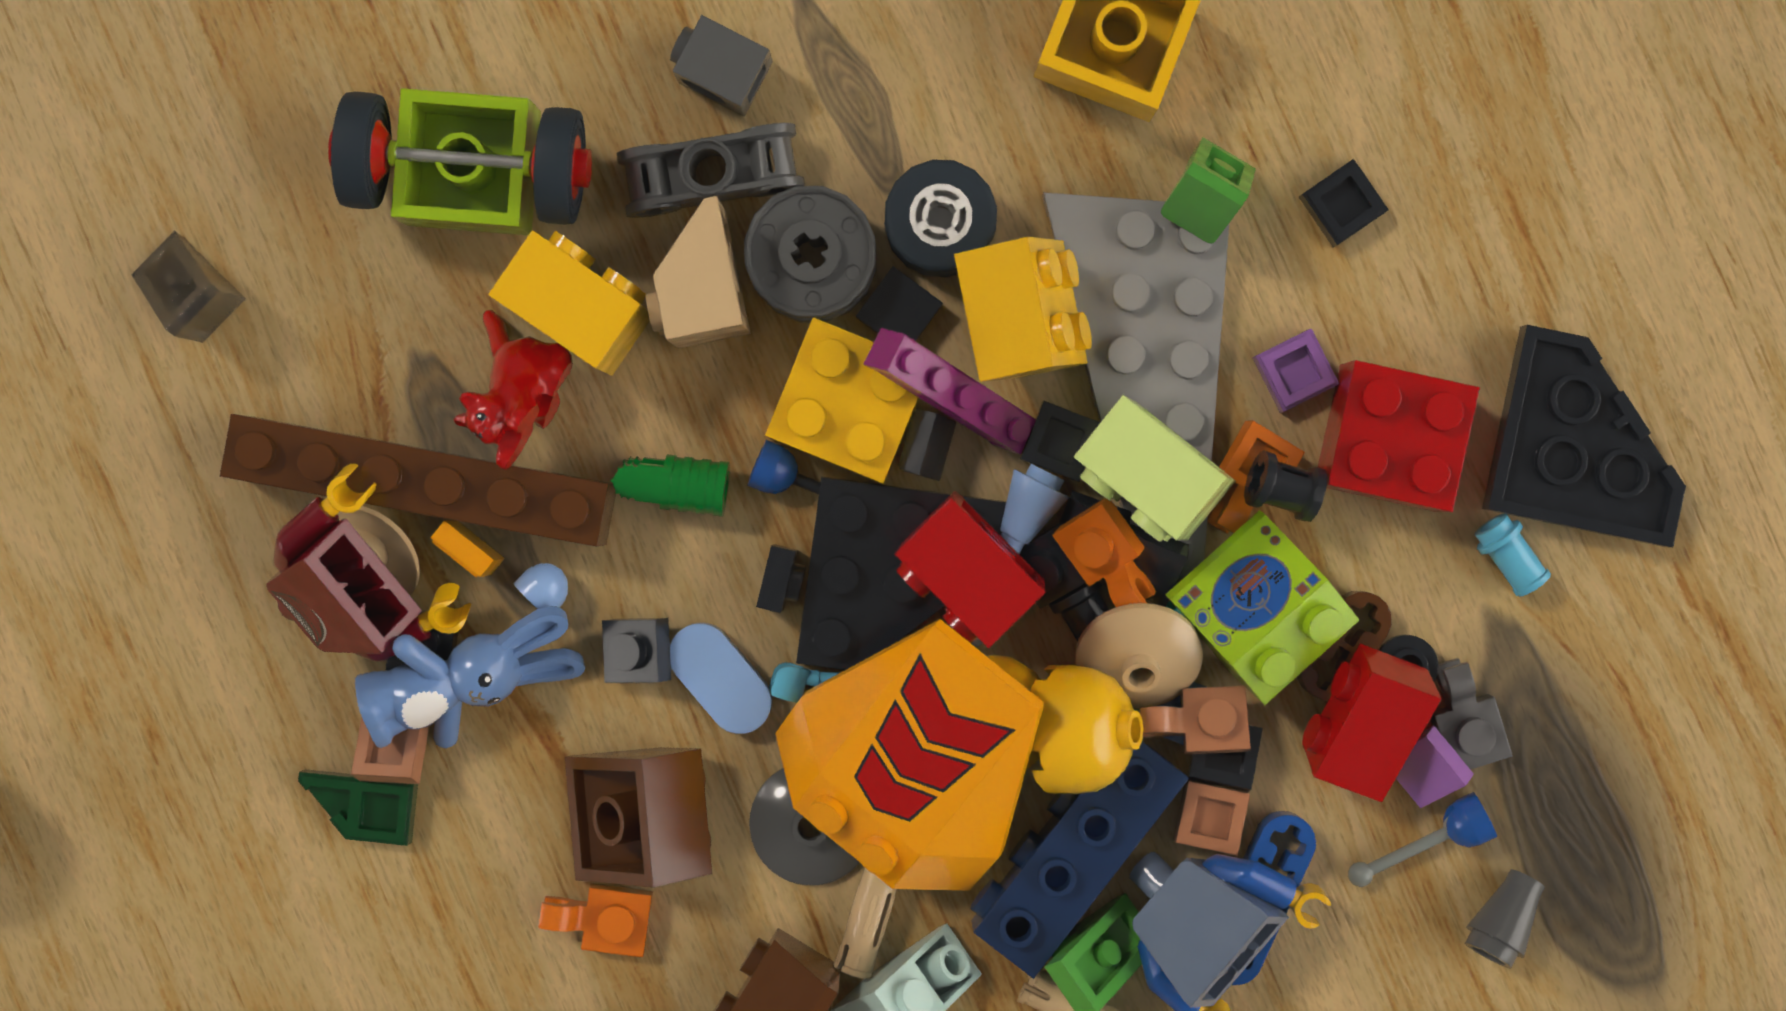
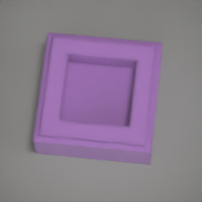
[1252,328,1339,413]
[1396,726,1474,808]

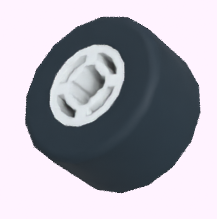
[884,159,997,277]

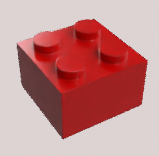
[1318,360,1480,512]
[895,490,1046,648]

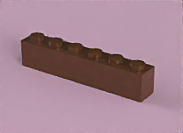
[220,414,616,547]

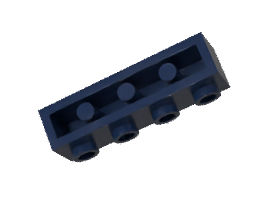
[970,741,1189,979]

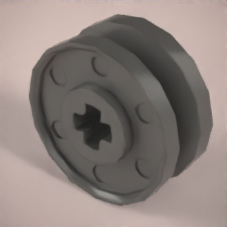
[744,186,877,323]

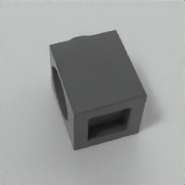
[670,15,773,117]

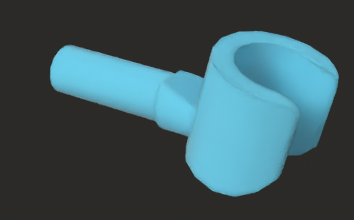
[769,662,841,703]

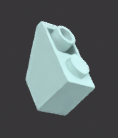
[830,923,982,1011]

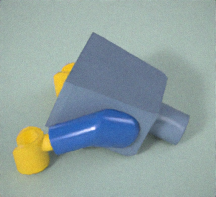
[1129,852,1331,1011]

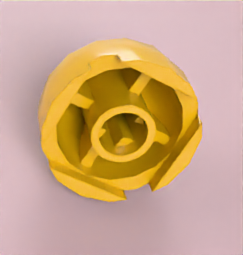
[1030,665,1143,794]

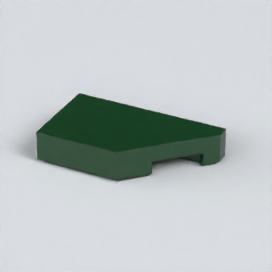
[298,769,418,846]

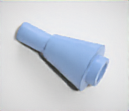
[1000,464,1070,554]

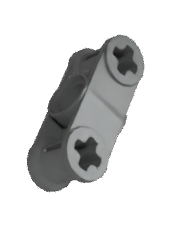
[616,123,805,218]

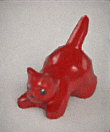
[454,310,573,470]

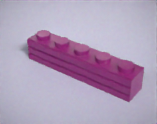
[864,328,1036,455]

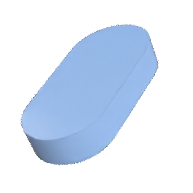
[670,623,772,734]

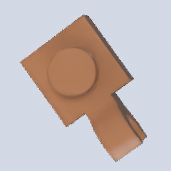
[1139,686,1250,755]

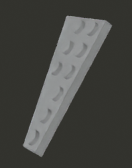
[1042,192,1229,579]

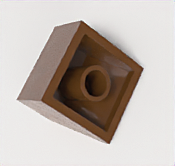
[565,747,712,888]

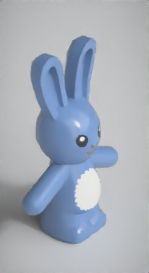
[355,606,585,749]

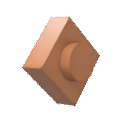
[351,717,430,784]
[1173,779,1250,856]

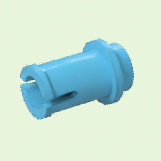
[1475,514,1551,597]

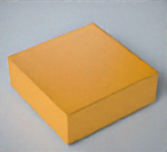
[431,520,505,578]

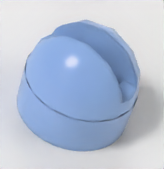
[513,563,568,609]

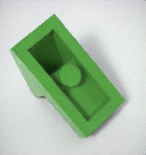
[1161,137,1256,244]
[1045,893,1142,1011]

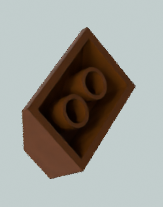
[714,928,841,1011]

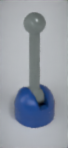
[1348,792,1497,887]

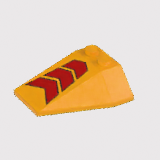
[775,619,1044,891]

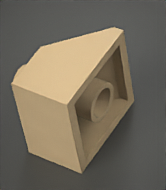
[646,196,751,349]

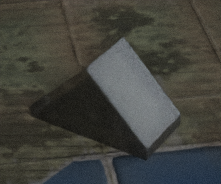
[131,230,246,343]

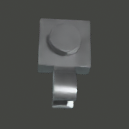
[1431,658,1513,770]

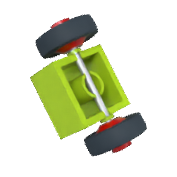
[328,88,592,235]

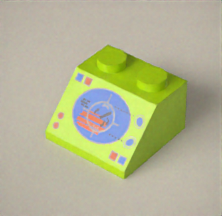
[1165,510,1360,705]

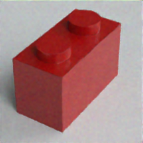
[1302,643,1442,803]

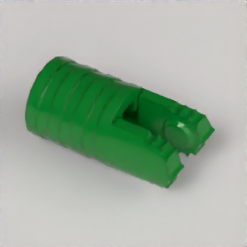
[610,454,730,517]

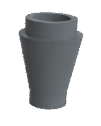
[1465,869,1545,969]

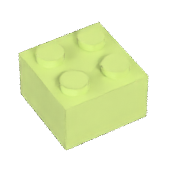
[1074,395,1236,542]

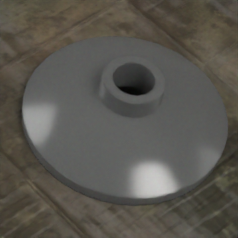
[749,768,859,885]

